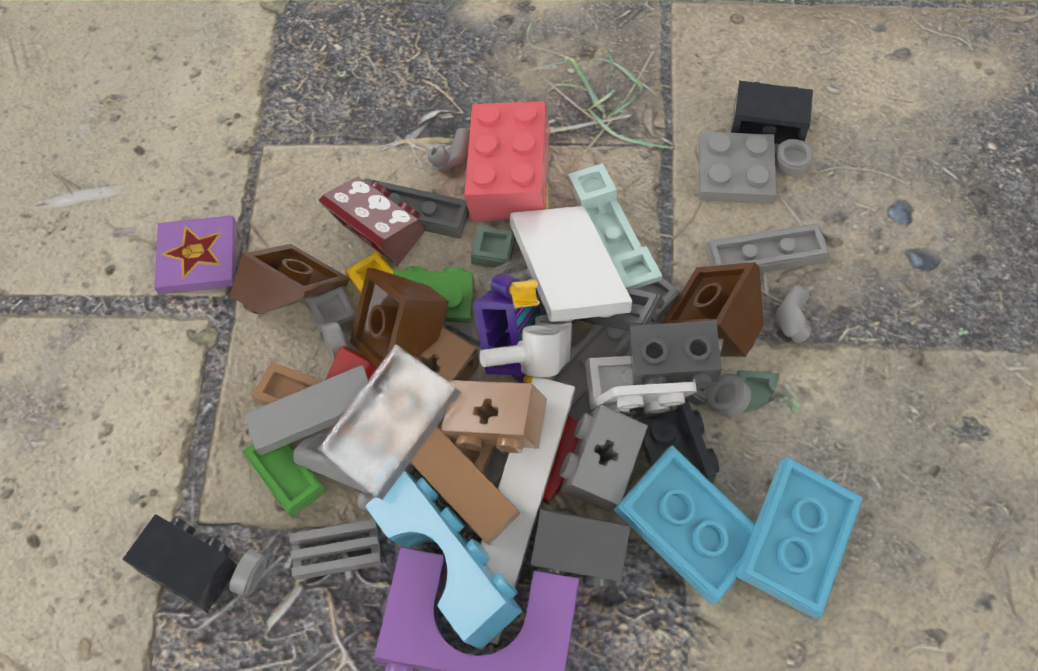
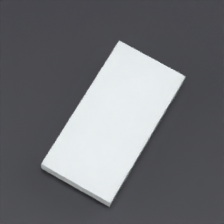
[510,206,632,322]

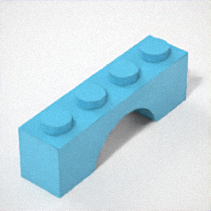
[365,471,522,649]

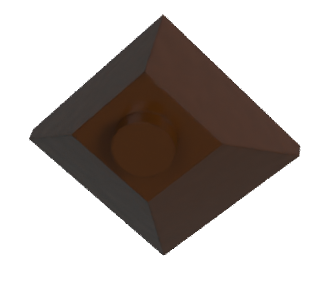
[230,244,350,314]
[662,262,764,357]
[350,268,449,377]

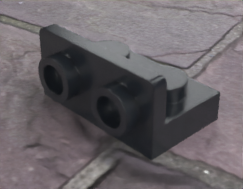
[637,399,719,484]

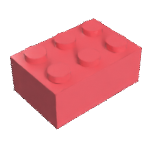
[464,101,550,221]

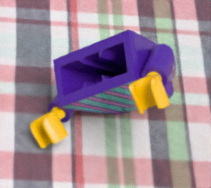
[473,274,550,384]

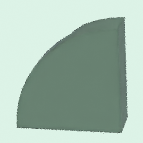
[736,370,779,413]

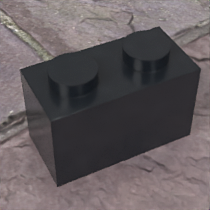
[731,80,813,144]
[122,514,237,613]

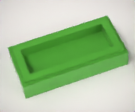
[242,443,326,518]

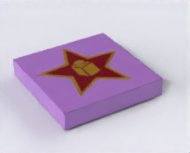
[154,215,237,294]

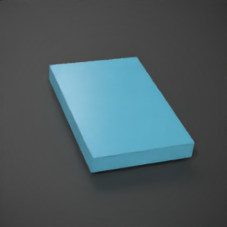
[614,445,755,605]
[735,457,863,619]

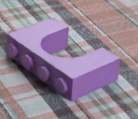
[374,548,579,671]

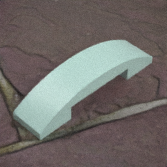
[568,163,662,289]

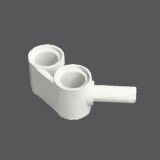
[480,315,572,377]

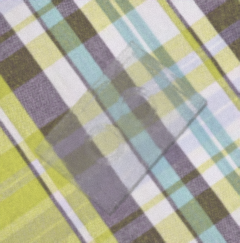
[318,345,462,500]

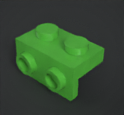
[393,266,475,323]

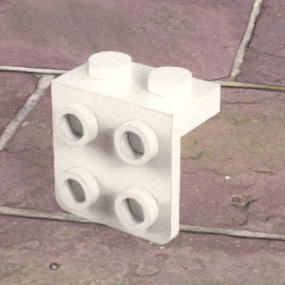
[585,356,697,415]

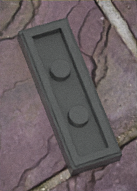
[364,178,469,239]

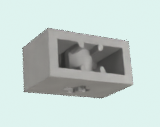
[559,405,648,511]

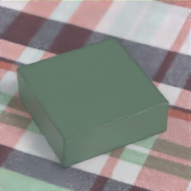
[471,225,516,270]

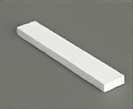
[454,377,575,645]

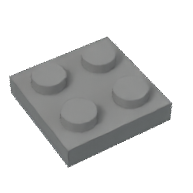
[698,132,776,204]

